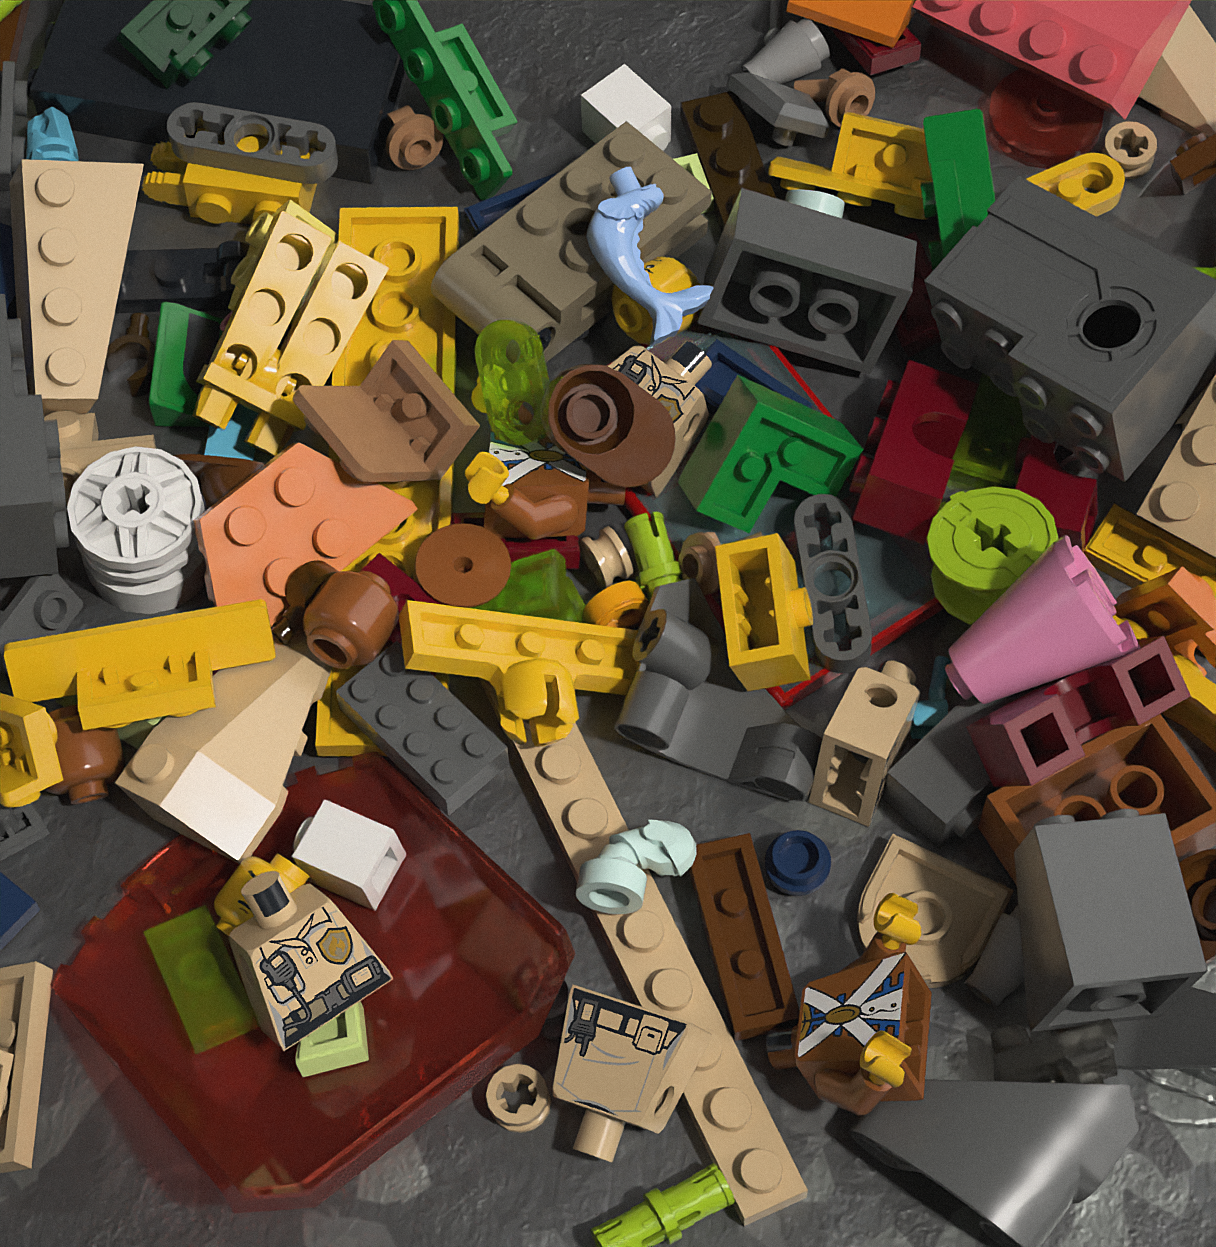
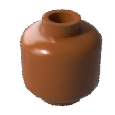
[302,571,399,669]
[45,704,126,805]

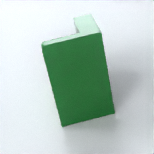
[678,375,864,533]

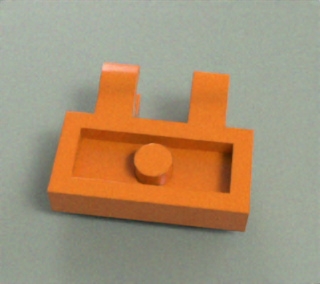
[1114,566,1216,677]

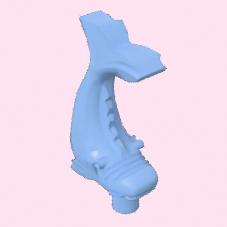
[586,167,714,347]

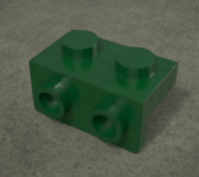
[116,0,254,89]

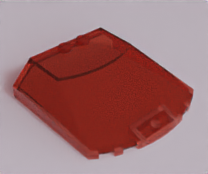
[50,752,576,1214]

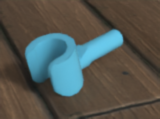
[910,656,950,739]

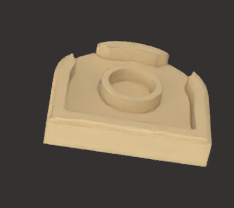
[857,834,1014,988]

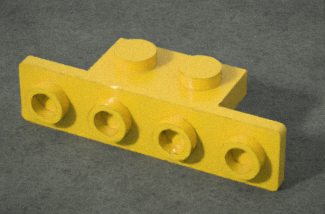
[768,112,931,220]
[4,599,276,730]

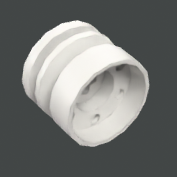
[67,446,206,614]

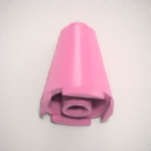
[945,535,1138,704]

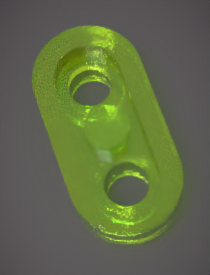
[475,320,550,445]

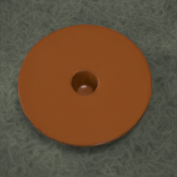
[415,523,511,608]

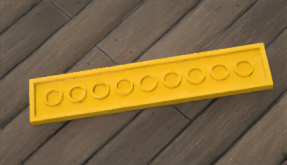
[315,207,459,757]

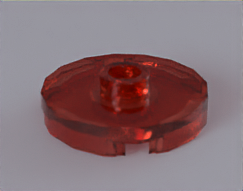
[987,68,1104,169]

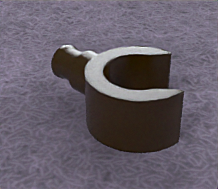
[105,312,156,397]
[272,560,340,645]

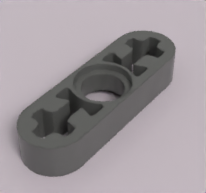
[167,102,338,184]
[794,494,872,673]

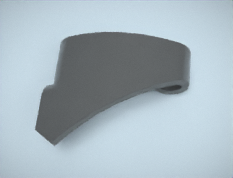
[614,578,823,802]
[849,1079,1139,1247]

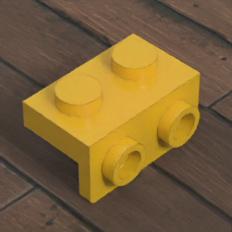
[0,693,63,807]

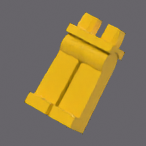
[193,211,389,456]

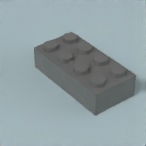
[336,641,509,817]

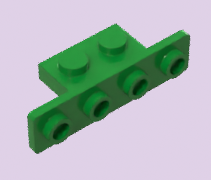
[372,0,518,201]
[920,109,995,271]

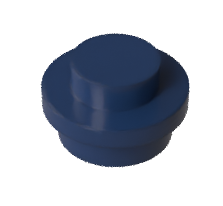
[765,830,831,896]

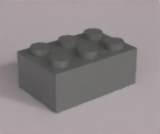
[697,188,917,374]

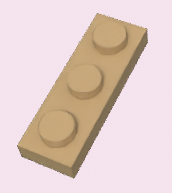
[0,961,53,1173]

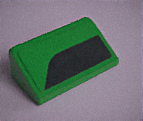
[149,302,224,427]

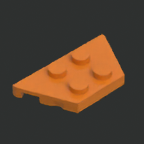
[193,442,418,627]

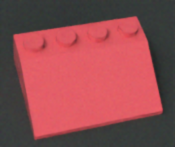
[913,0,1192,120]

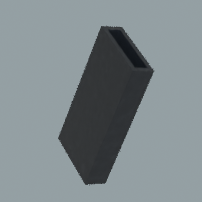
[27,0,407,184]

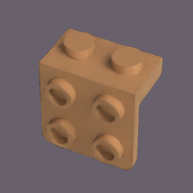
[292,340,480,482]

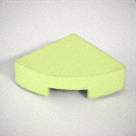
[296,1001,369,1077]

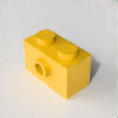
[715,533,813,691]

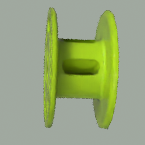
[927,486,1058,625]

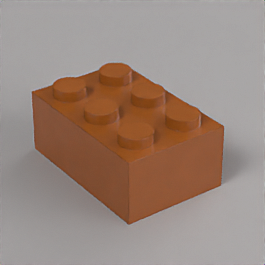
[978,714,1216,885]

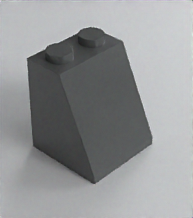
[1014,809,1208,1032]

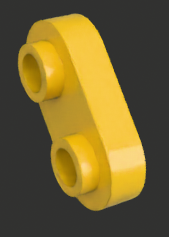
[1026,153,1125,217]

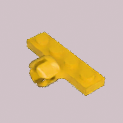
[399,600,639,746]

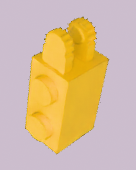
[142,128,317,225]

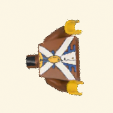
[465,364,626,540]
[766,893,932,1116]

